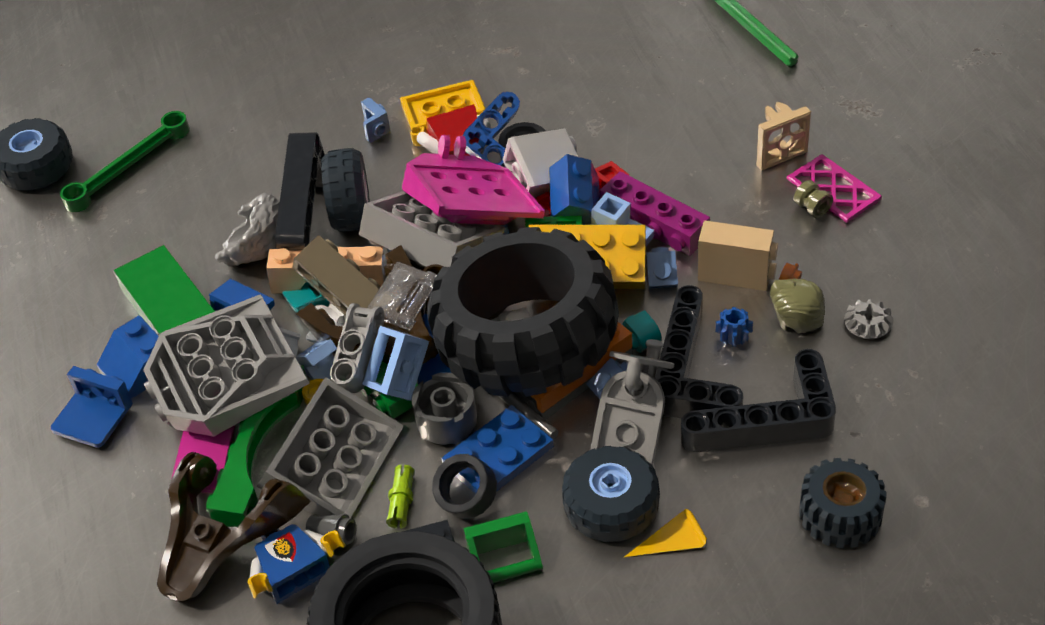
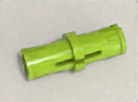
[386,464,415,529]

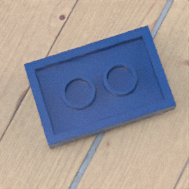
[442,405,554,494]

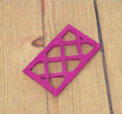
[786,154,882,223]

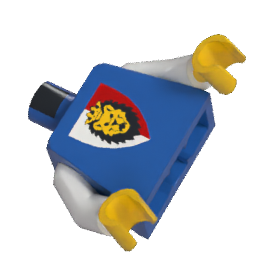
[248,524,346,604]

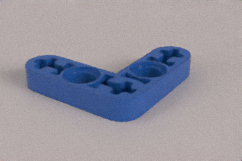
[463,92,520,168]

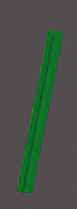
[714,0,799,67]

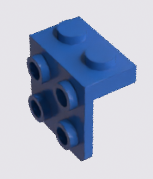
[51,366,133,448]

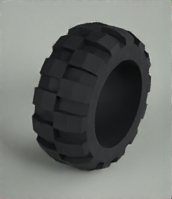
[427,227,619,397]

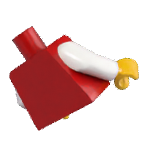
[410,104,491,156]

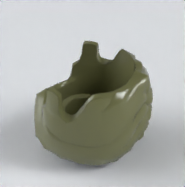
[770,278,825,333]

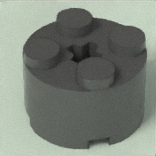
[412,373,477,445]

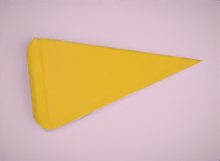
[623,509,707,558]

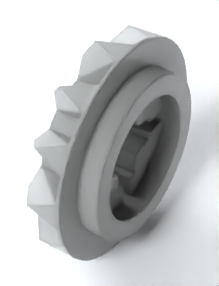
[844,299,893,339]

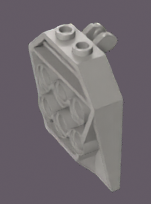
[143,294,309,437]

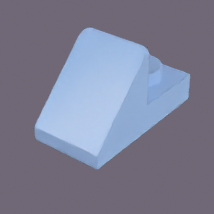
[296,339,337,380]

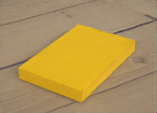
[400,80,486,133]

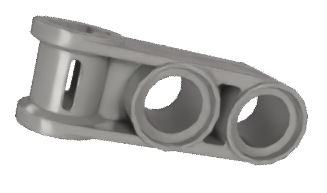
[330,303,385,393]

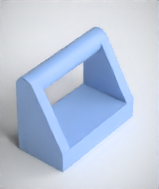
[362,326,429,400]

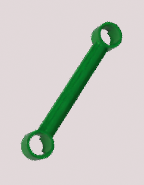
[60,111,190,212]

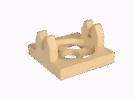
[756,102,811,171]

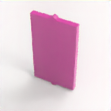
[171,425,236,493]

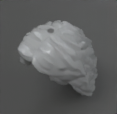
[215,193,280,266]

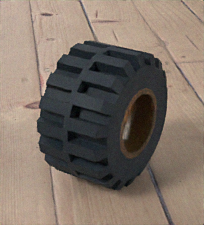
[799,458,887,548]

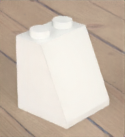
[503,128,578,198]

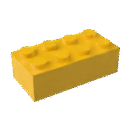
[529,225,646,289]

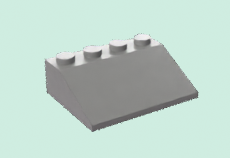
[359,191,505,267]
[257,377,404,518]

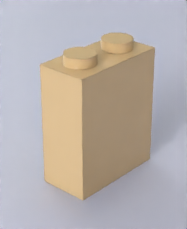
[698,220,778,291]

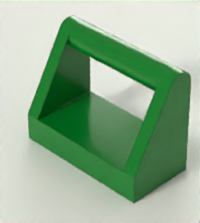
[463,511,543,583]

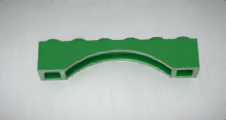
[206,365,307,527]

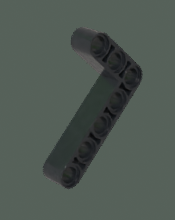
[275,132,325,250]
[655,285,743,419]
[681,349,836,452]

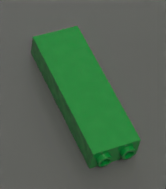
[113,245,215,336]

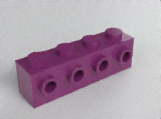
[600,171,710,256]

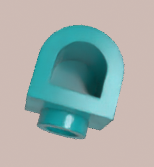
[622,310,662,353]

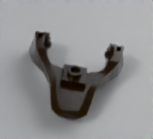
[296,245,438,364]
[157,452,311,601]

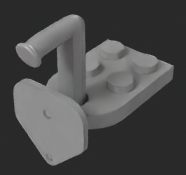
[590,339,674,466]

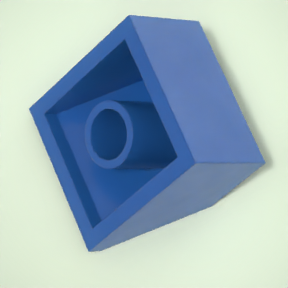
[549,154,600,225]
[97,315,159,399]

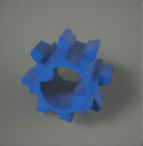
[715,307,753,347]

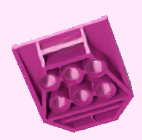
[402,135,545,225]

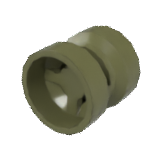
[793,180,833,218]

